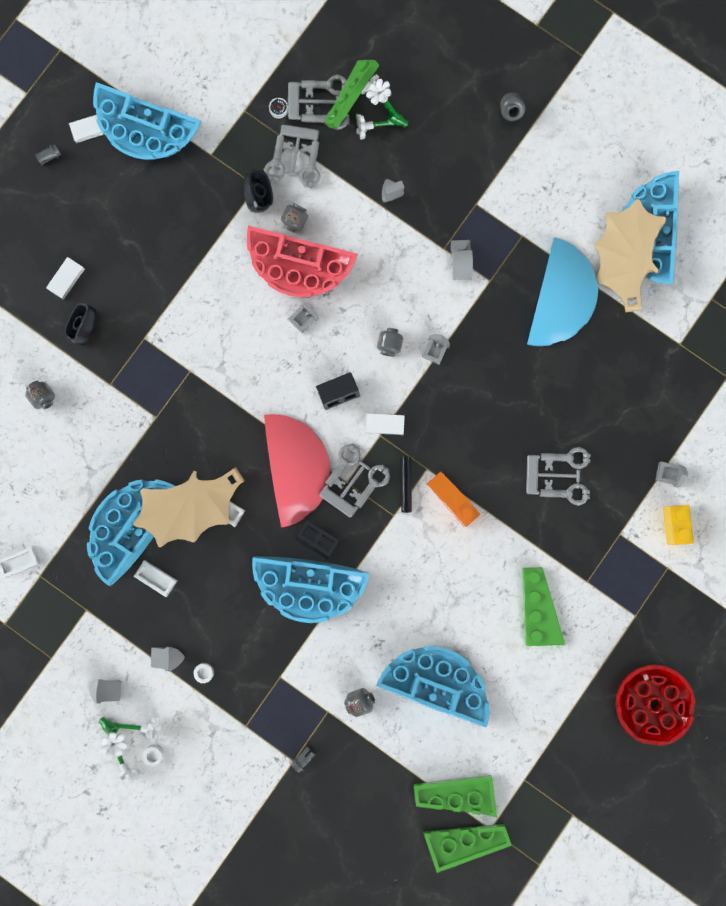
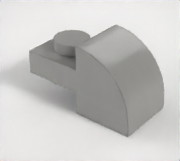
[450,240,473,280]

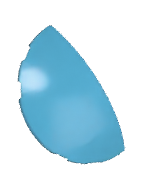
[93,82,202,160]
[622,171,679,285]
[527,237,598,346]
[87,480,175,586]
[252,556,369,623]
[376,646,489,728]

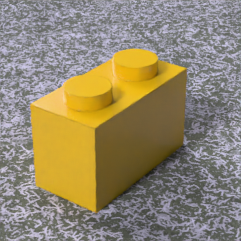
[663,504,694,545]

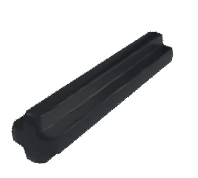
[401,456,412,513]

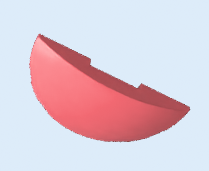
[247,225,358,298]
[264,414,330,528]

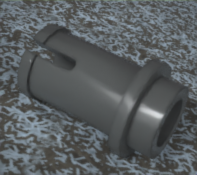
[35,144,62,165]
[291,746,316,773]

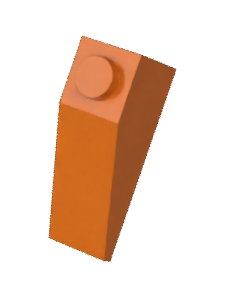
[427,472,481,527]

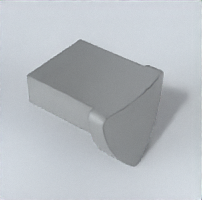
[382,179,405,203]
[288,302,319,333]
[422,334,450,365]
[655,462,688,488]
[151,647,185,671]
[89,679,122,704]

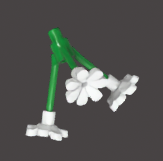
[356,74,408,140]
[99,717,161,785]

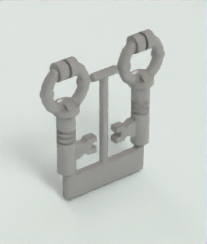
[288,75,349,130]
[264,125,321,188]
[319,443,390,517]
[526,447,591,506]

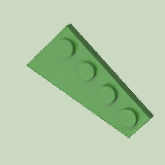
[325,60,379,129]
[522,567,565,646]
[413,775,497,817]
[423,824,512,873]

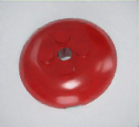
[616,665,695,746]

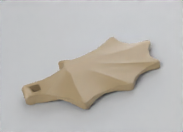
[595,199,666,313]
[133,467,245,547]

